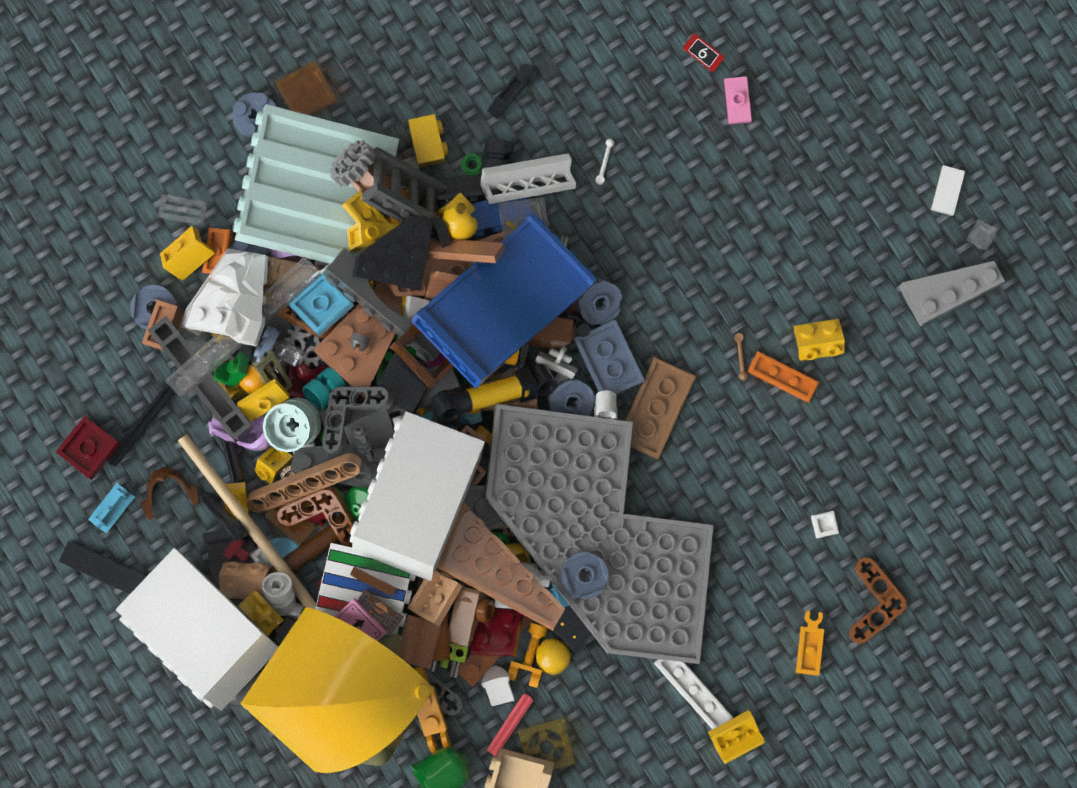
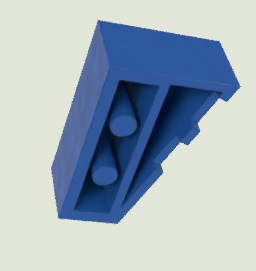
[468,197,532,240]

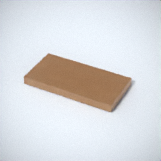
[625,357,696,460]

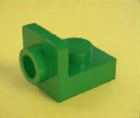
[213,352,249,387]

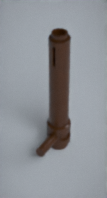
[267,495,351,576]

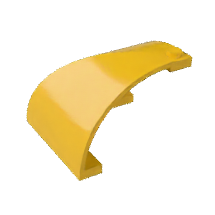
[240,607,434,773]

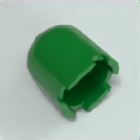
[411,747,470,788]

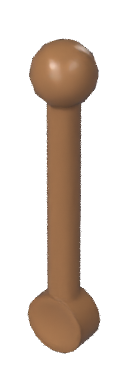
[734,333,748,380]

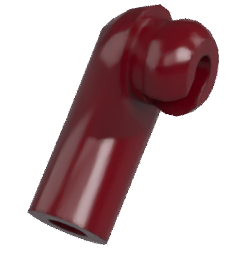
[296,363,327,383]

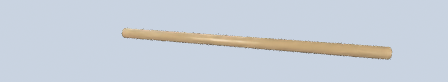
[178,434,317,609]

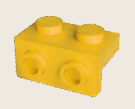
[794,318,845,361]
[708,710,765,764]

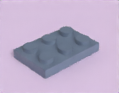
[574,319,645,395]

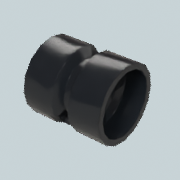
[482,139,514,169]

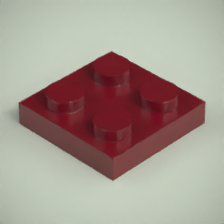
[56,416,120,480]
[470,609,523,657]

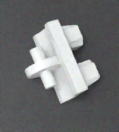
[535,347,578,384]

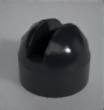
[480,412,494,431]

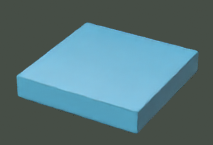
[289,274,354,337]

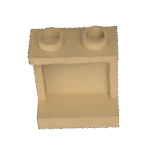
[485,748,554,788]

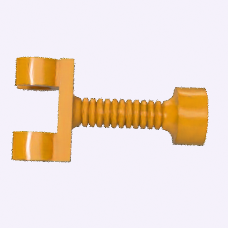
[508,623,548,688]

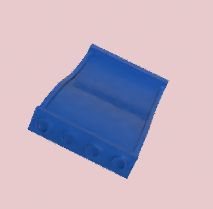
[411,213,597,389]

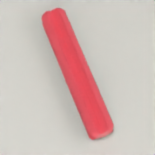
[487,694,533,756]

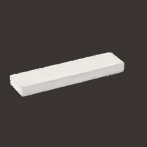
[654,659,733,729]

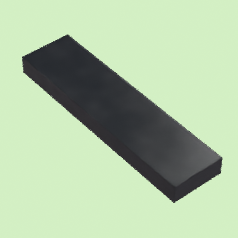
[59,541,147,594]

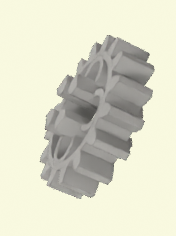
[329,140,375,187]

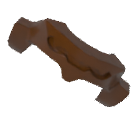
[141,467,200,520]

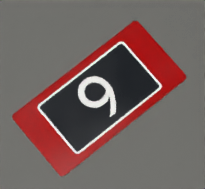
[682,33,725,72]

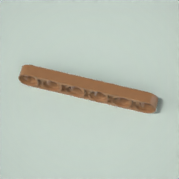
[247,453,362,513]

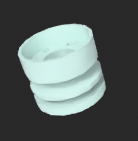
[263,397,322,452]

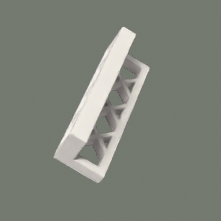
[480,153,576,204]

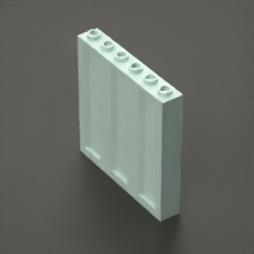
[233,104,399,264]

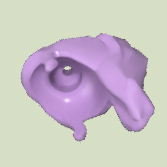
[208,414,271,451]

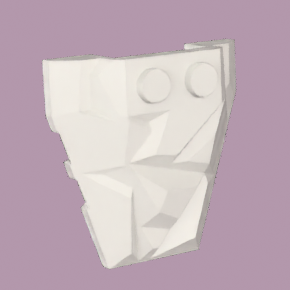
[178,248,268,346]

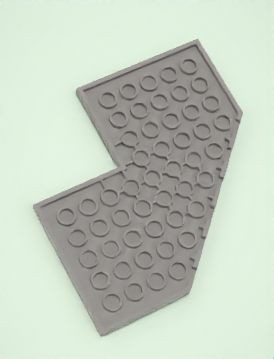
[485,404,713,664]

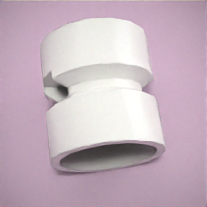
[262,572,296,616]

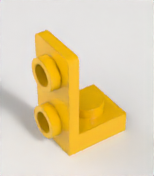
[347,221,399,252]

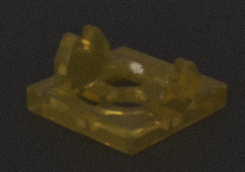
[518,718,575,770]

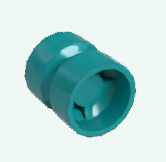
[302,367,347,411]

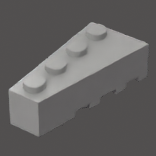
[899,261,1005,327]

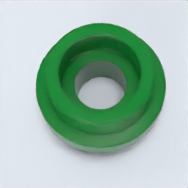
[461,153,483,176]

